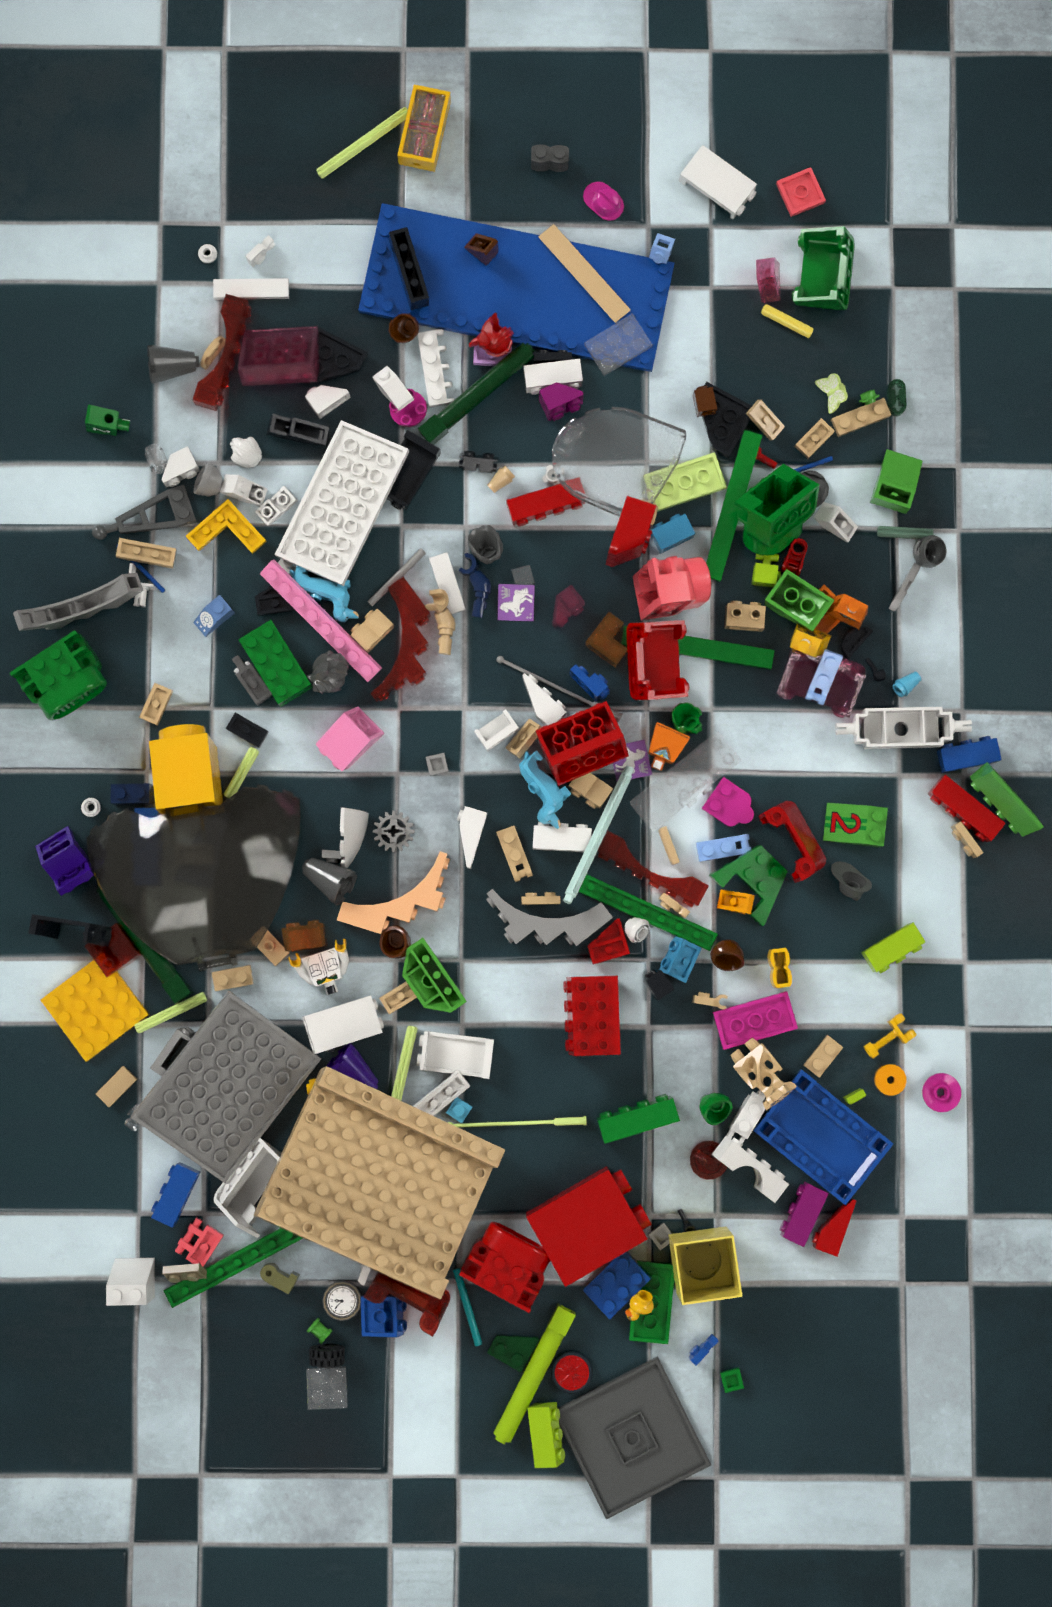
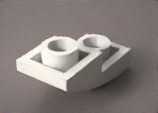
[255,486,298,526]

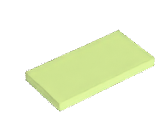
[643,452,727,512]

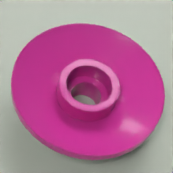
[922,1073,961,1112]

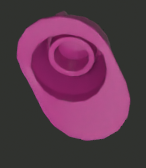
[583,182,624,221]

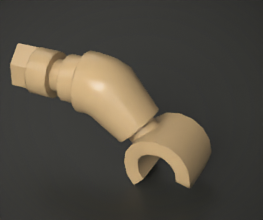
[425,589,455,655]

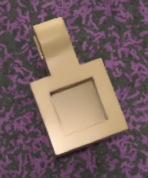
[692,992,728,1009]

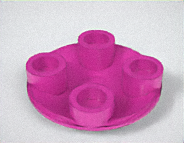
[389,389,427,427]

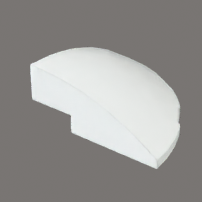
[340,807,369,868]

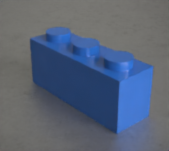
[937,736,1002,773]
[151,1162,201,1228]

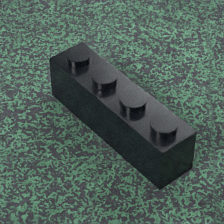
[389,227,429,310]

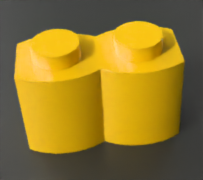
[767,948,792,988]

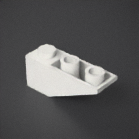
[522,673,566,726]

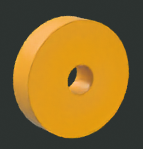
[874,1064,906,1096]

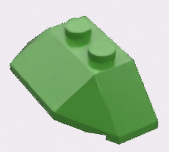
[402,938,467,1013]

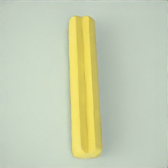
[761,304,814,338]

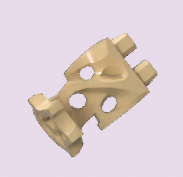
[731,1038,797,1110]

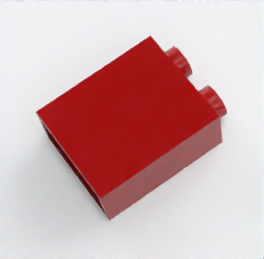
[526,1166,652,1287]

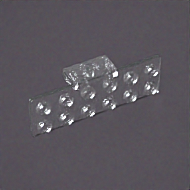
[630,731,741,832]

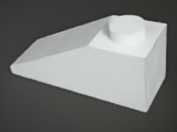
[457,806,487,869]

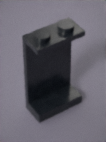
[28,914,112,947]

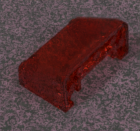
[364,1272,451,1337]

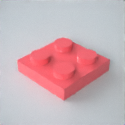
[776,167,826,217]

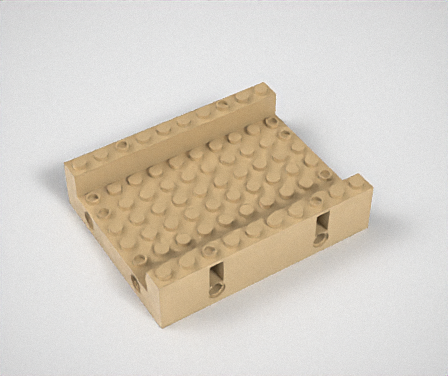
[253,1066,505,1299]

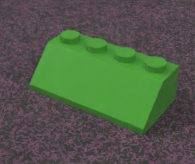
[970,762,1044,837]

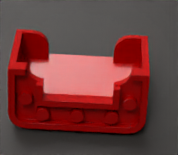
[626,620,689,700]
[758,801,826,883]

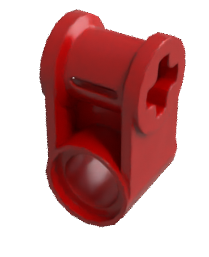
[780,538,808,577]

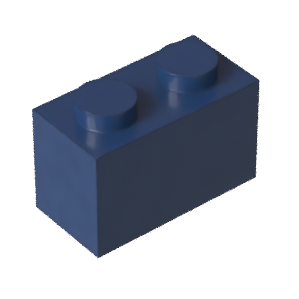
[111,783,154,805]

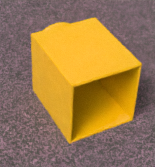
[149,724,224,821]

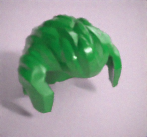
[672,702,702,735]

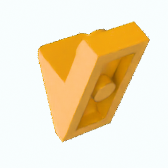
[717,889,755,914]

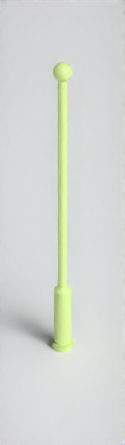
[448,1116,587,1127]

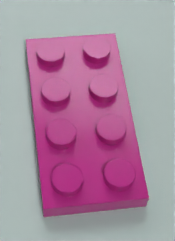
[712,991,798,1050]

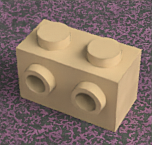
[724,601,766,632]

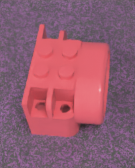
[632,556,711,621]

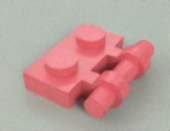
[175,1217,224,1267]

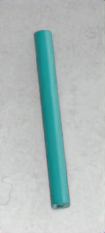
[453,1268,482,1346]

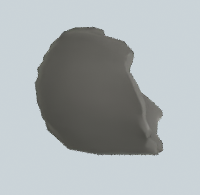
[468,525,503,564]

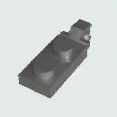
[232,655,273,706]

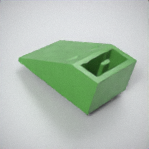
[870,449,923,514]

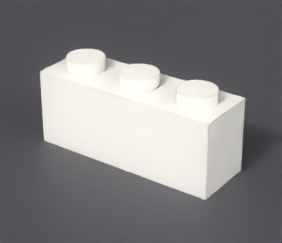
[524,359,583,395]
[533,822,592,852]

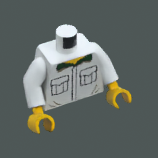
[288,939,349,995]

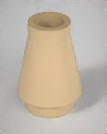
[487,466,515,493]

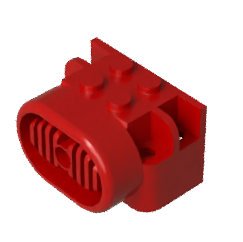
[459,1222,550,1313]

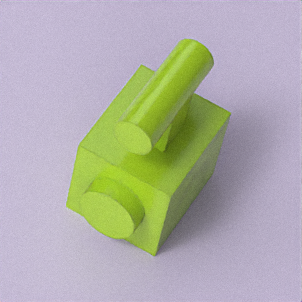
[752,554,781,588]

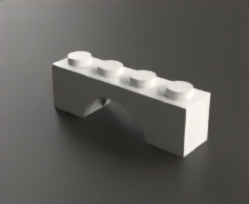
[712,1136,789,1203]

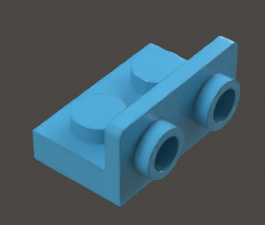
[659,936,702,983]

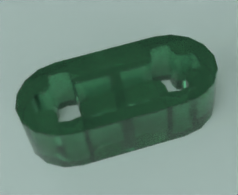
[887,379,907,416]

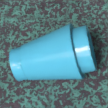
[892,672,922,697]

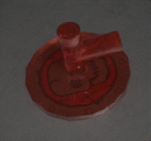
[690,1141,727,1180]

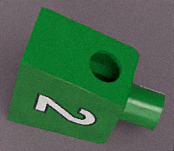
[85,405,130,436]

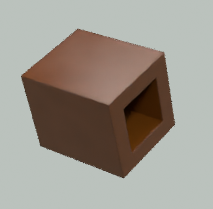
[692,386,717,417]

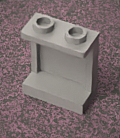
[150,1027,196,1076]

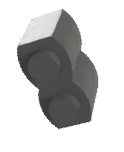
[531,144,569,172]

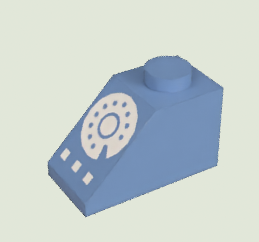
[193,595,235,637]

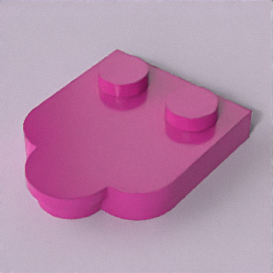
[701,777,754,827]

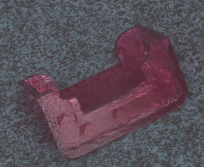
[777,648,866,718]

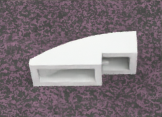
[429,552,465,614]

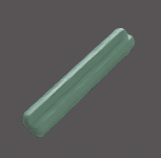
[877,526,934,539]

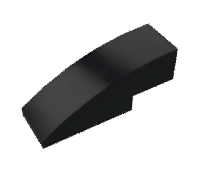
[266,414,329,446]

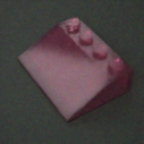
[238,326,319,386]

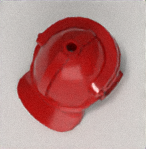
[468,312,514,357]

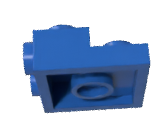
[569,664,610,701]
[361,1294,407,1337]

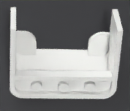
[214,1138,281,1238]

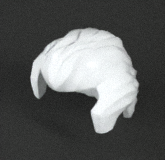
[229,437,262,468]

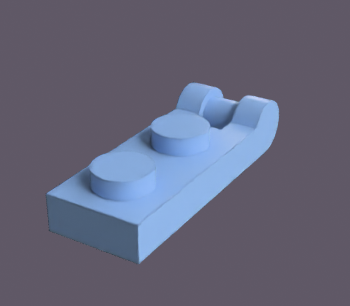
[805,649,843,705]
[696,834,752,862]

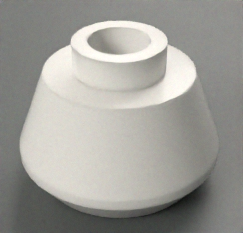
[625,917,650,943]

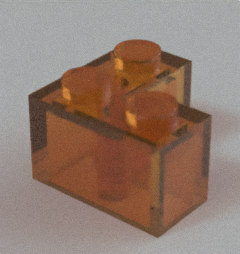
[585,612,628,668]
[282,920,327,952]

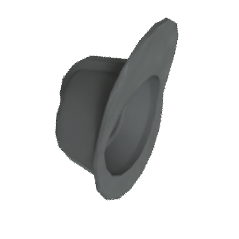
[831,861,872,901]

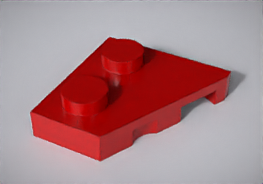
[587,918,630,965]

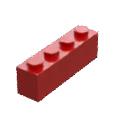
[506,478,586,527]
[928,775,1006,842]

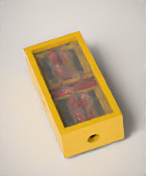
[397,84,451,172]

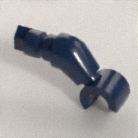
[459,553,491,618]

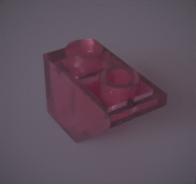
[756,257,781,303]
[552,584,585,628]

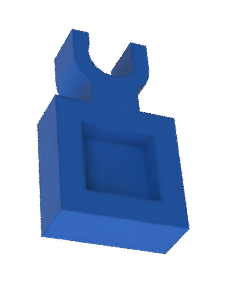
[689,1334,719,1366]

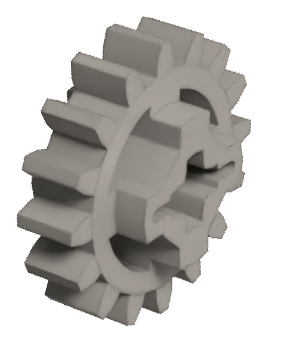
[373,811,415,853]

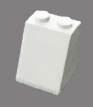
[106,1258,155,1306]

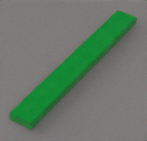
[706,430,762,582]
[621,626,774,670]
[578,874,718,951]
[164,1228,303,1308]

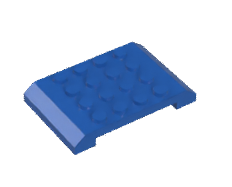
[753,1069,894,1205]

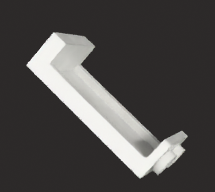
[679,145,757,219]
[302,995,384,1055]
[417,1031,494,1079]

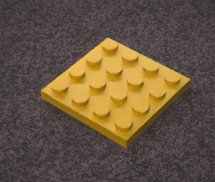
[41,953,150,1062]

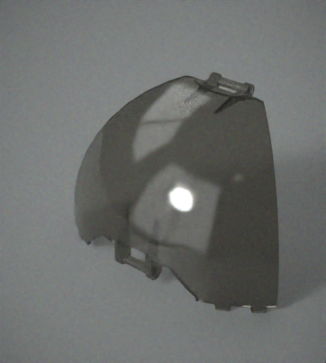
[86,784,300,972]

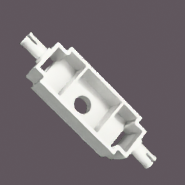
[835,707,972,749]

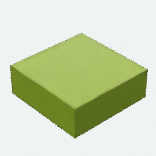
[843,1088,866,1105]

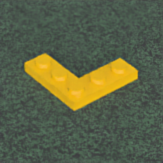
[186,499,267,554]

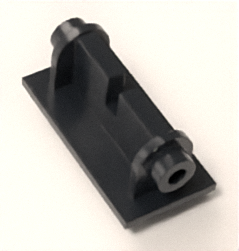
[459,451,498,473]

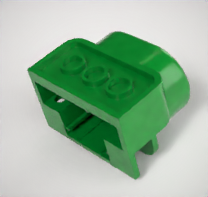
[734,464,820,556]
[10,630,107,721]

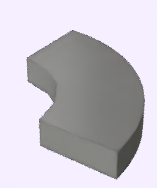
[889,562,920,611]

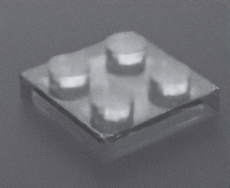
[306,1366,348,1410]

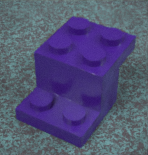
[35,826,94,896]

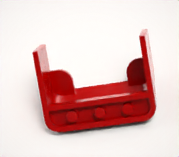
[606,496,657,567]

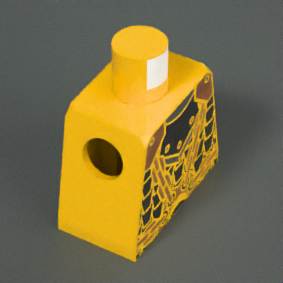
[790,624,832,657]

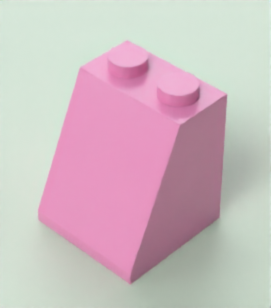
[315,707,384,771]

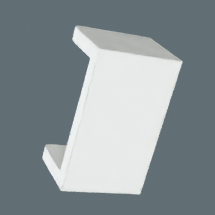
[474,709,519,752]

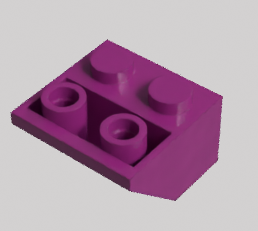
[539,382,584,421]

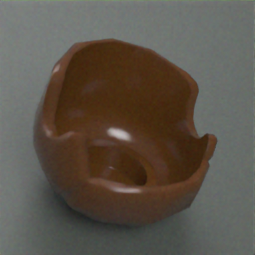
[389,313,419,343]

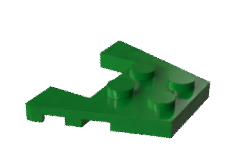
[709,845,788,926]

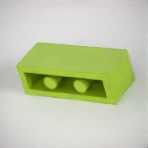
[861,922,926,974]
[527,1402,565,1468]

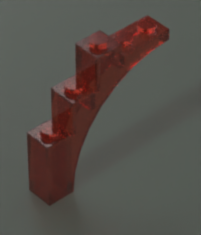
[370,577,431,702]

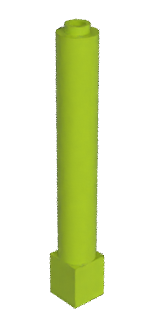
[493,1303,576,1444]

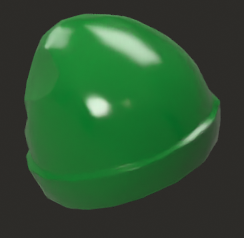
[699,1093,733,1125]

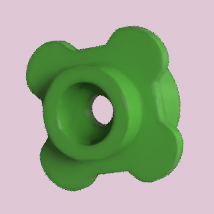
[859,390,879,405]

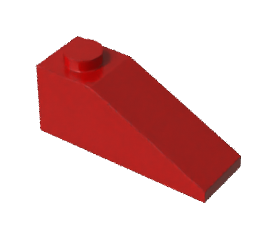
[811,1198,856,1257]

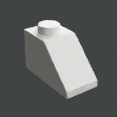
[373,366,414,411]
[305,385,351,419]
[814,502,858,542]

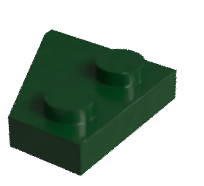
[487,1334,540,1373]

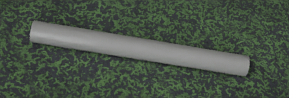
[367,548,426,607]

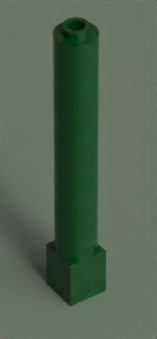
[418,342,535,445]
[96,879,194,1004]

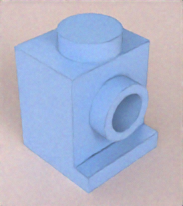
[649,233,675,264]

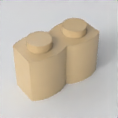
[350,609,394,653]
[569,773,613,809]

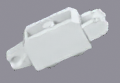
[726,1090,766,1143]

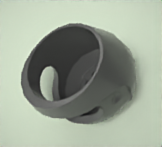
[913,535,947,568]

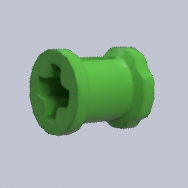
[307,1318,333,1344]

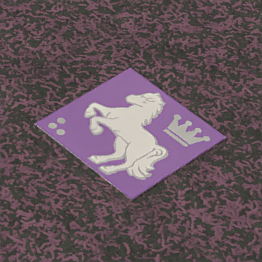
[498,584,535,621]
[613,740,652,781]

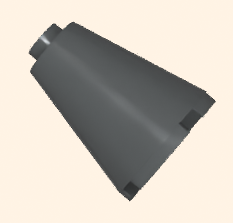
[147,345,200,384]
[302,858,357,906]

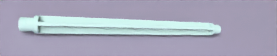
[563,766,634,904]

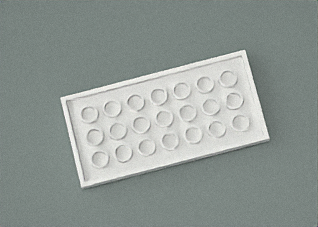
[275,420,410,586]

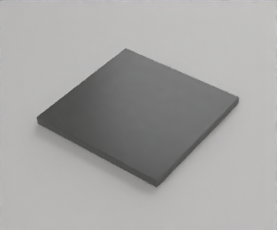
[558,1356,711,1520]

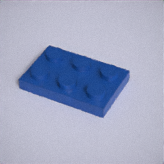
[583,1251,652,1320]

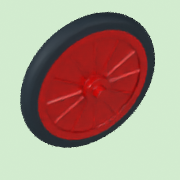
[551,1351,593,1394]

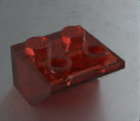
[85,923,142,977]

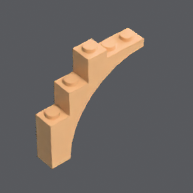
[337,851,450,934]

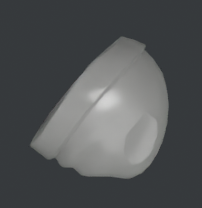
[193,463,222,497]

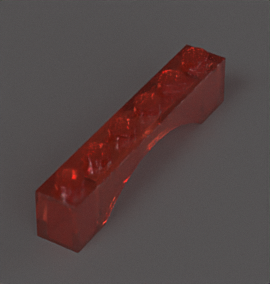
[192,294,251,411]
[597,830,709,908]

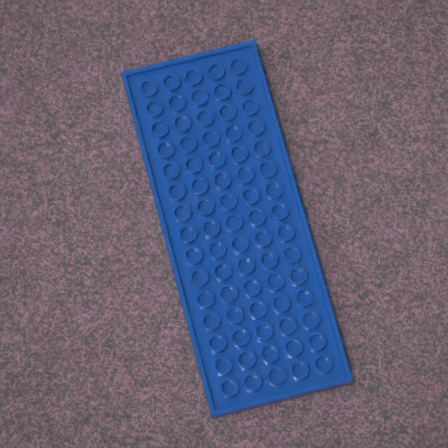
[358,203,674,372]

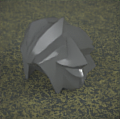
[307,650,349,694]

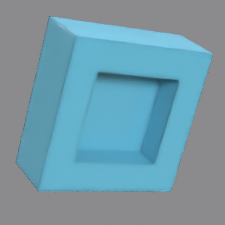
[446,1097,472,1123]

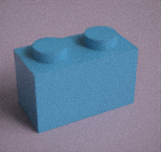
[651,514,695,554]

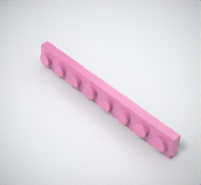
[260,559,382,682]

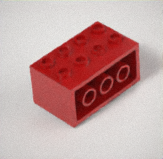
[563,976,621,1056]

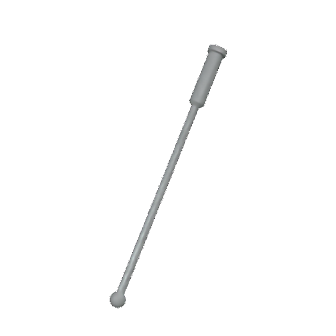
[496,656,623,722]

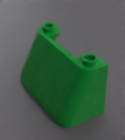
[792,226,855,310]

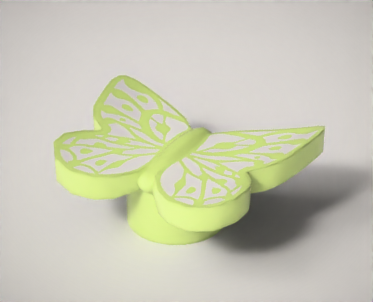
[815,373,848,414]

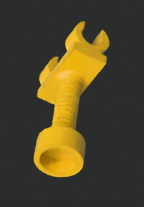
[863,1013,917,1059]

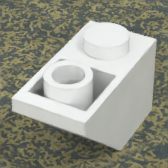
[162,446,200,487]
[220,474,267,506]

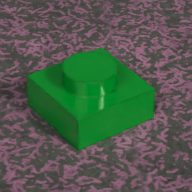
[720,1367,744,1393]

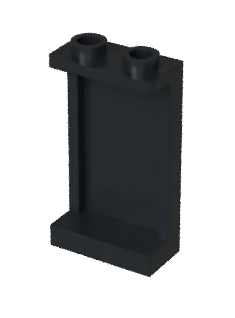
[387,430,441,510]

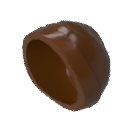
[380,925,411,959]
[710,939,744,971]

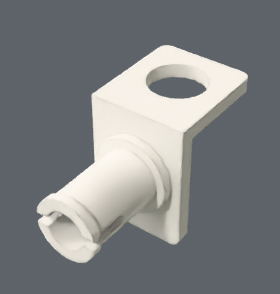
[129,563,156,607]

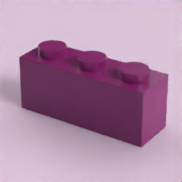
[779,1182,829,1247]

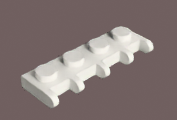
[418,329,455,408]

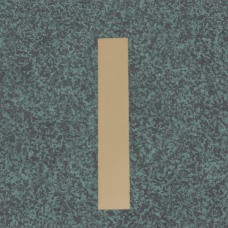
[538,224,630,323]

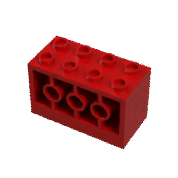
[536,701,629,786]

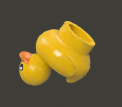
[625,1290,654,1321]

